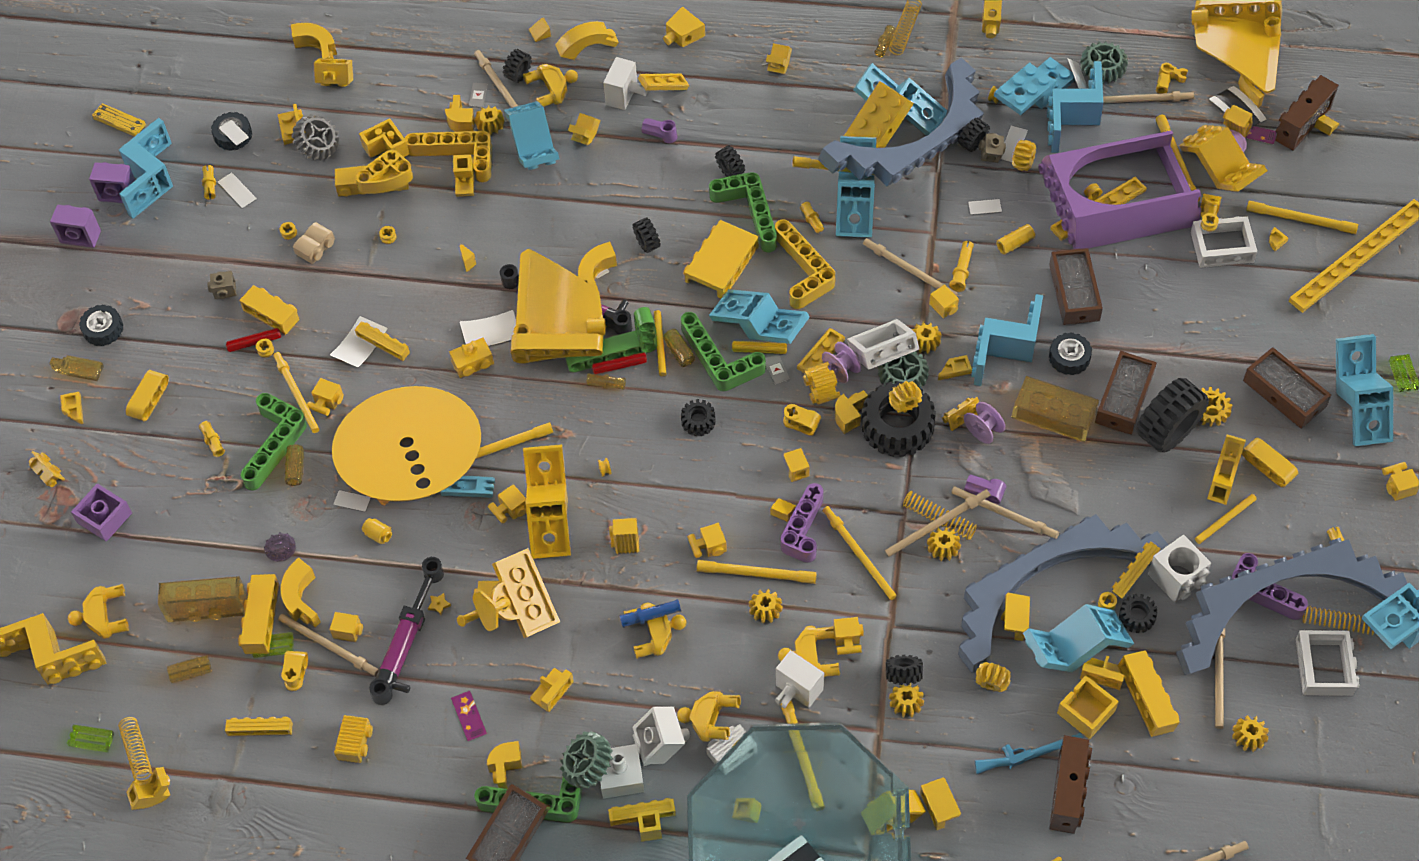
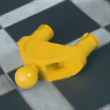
[523,64,578,107]
[67,584,129,639]
[623,602,687,659]
[778,625,840,677]
[677,691,741,742]

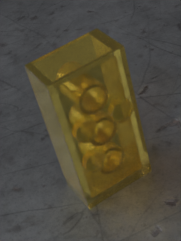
[1012,376,1099,442]
[158,576,248,622]

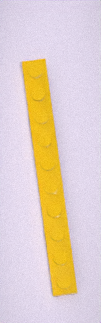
[1288,199,1419,313]

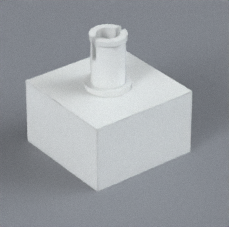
[603,57,648,110]
[775,650,824,708]
[633,707,690,764]
[600,744,644,799]

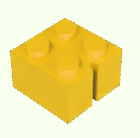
[1057,675,1119,740]

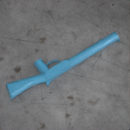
[975,733,1083,774]

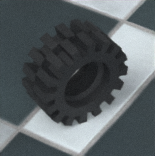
[503,49,532,83]
[958,117,990,152]
[715,145,745,177]
[632,217,661,253]
[681,399,716,436]
[1119,594,1158,633]
[886,655,923,685]

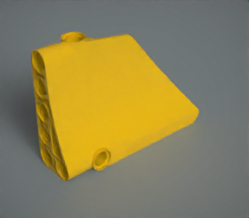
[1191,0,1282,94]
[510,249,606,364]

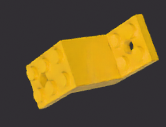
[1179,125,1268,192]
[523,444,571,559]
[0,613,107,685]

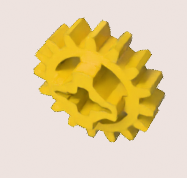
[1201,387,1232,427]

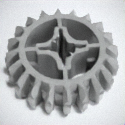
[292,114,340,161]

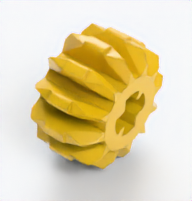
[474,105,505,135]
[1012,140,1036,171]
[912,322,942,354]
[889,381,922,413]
[927,527,961,561]
[749,589,783,624]
[975,662,1011,692]
[889,683,924,718]
[1232,715,1269,752]

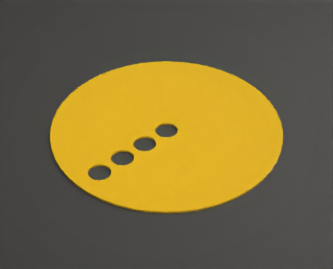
[332,386,481,501]

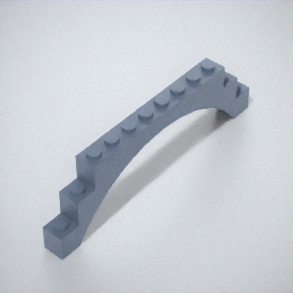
[818,58,984,187]
[958,514,1168,673]
[1176,538,1407,675]

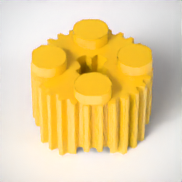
[803,361,841,405]

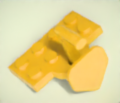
[457,548,560,638]

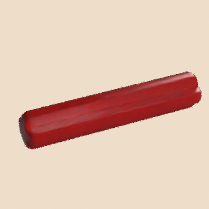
[226,328,281,352]
[592,352,647,375]

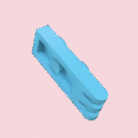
[440,476,495,498]

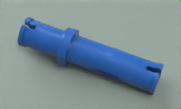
[620,599,682,628]

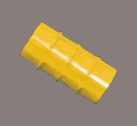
[996,224,1035,255]

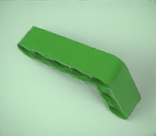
[709,172,777,253]
[565,307,657,372]
[681,312,766,391]
[241,393,307,491]
[474,777,583,822]

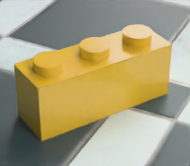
[239,285,300,335]

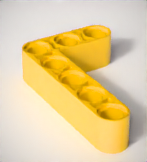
[405,131,492,183]
[775,219,835,309]

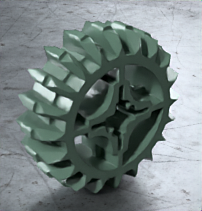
[1080,41,1128,84]
[878,347,929,388]
[560,731,613,789]

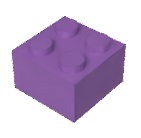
[89,162,136,203]
[50,205,101,248]
[71,484,132,542]

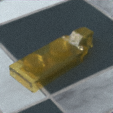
[49,355,104,381]

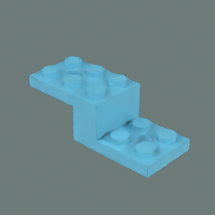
[994,57,1075,115]
[853,63,947,136]
[709,289,810,344]

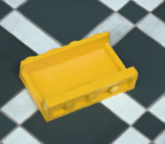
[683,220,759,299]

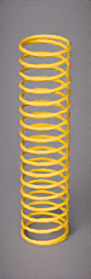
[889,0,922,55]
[903,491,977,540]
[1303,606,1378,637]
[118,717,154,785]

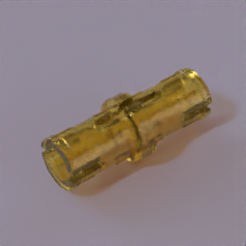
[874,25,896,57]
[586,373,626,390]

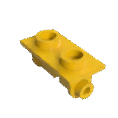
[942,397,979,431]
[29,451,65,487]

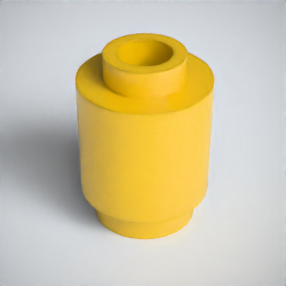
[362,518,392,544]

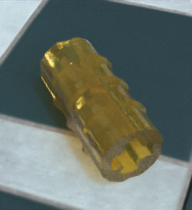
[663,329,695,367]
[284,444,304,486]
[167,655,212,683]

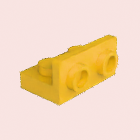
[277,104,306,145]

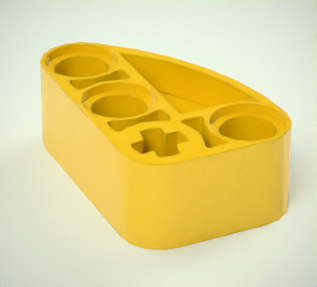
[355,150,413,194]

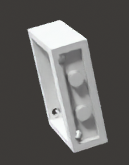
[1191,216,1257,268]
[847,319,919,370]
[1296,630,1360,696]

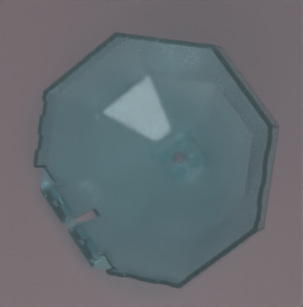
[687,722,911,861]

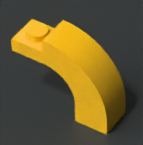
[555,21,619,60]
[291,23,337,59]
[578,242,617,291]
[1207,434,1246,505]
[281,557,321,627]

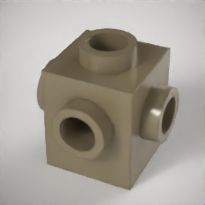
[979,133,1006,163]
[207,271,237,299]

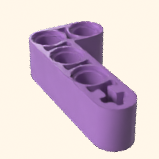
[781,483,823,563]
[1231,553,1308,620]

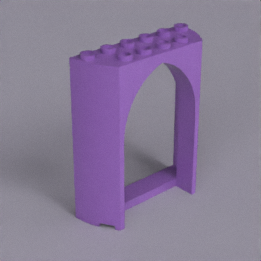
[1038,130,1201,249]

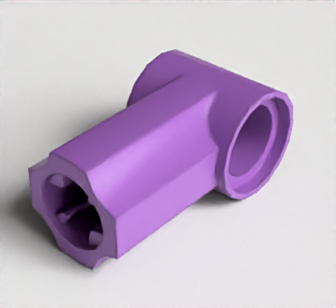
[641,118,678,143]
[964,475,1007,505]

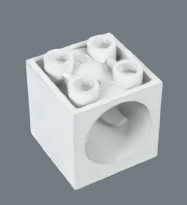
[1148,534,1211,603]

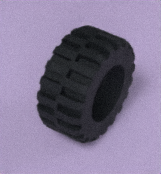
[1136,378,1209,453]
[861,381,936,457]

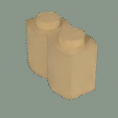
[293,222,335,264]

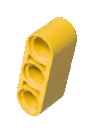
[126,370,169,421]
[1242,438,1298,487]

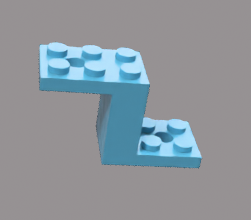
[1047,61,1103,153]
[504,101,560,170]
[119,118,173,219]
[836,136,876,237]
[971,294,1043,386]
[1336,334,1393,446]
[1362,583,1419,649]
[1023,604,1134,672]

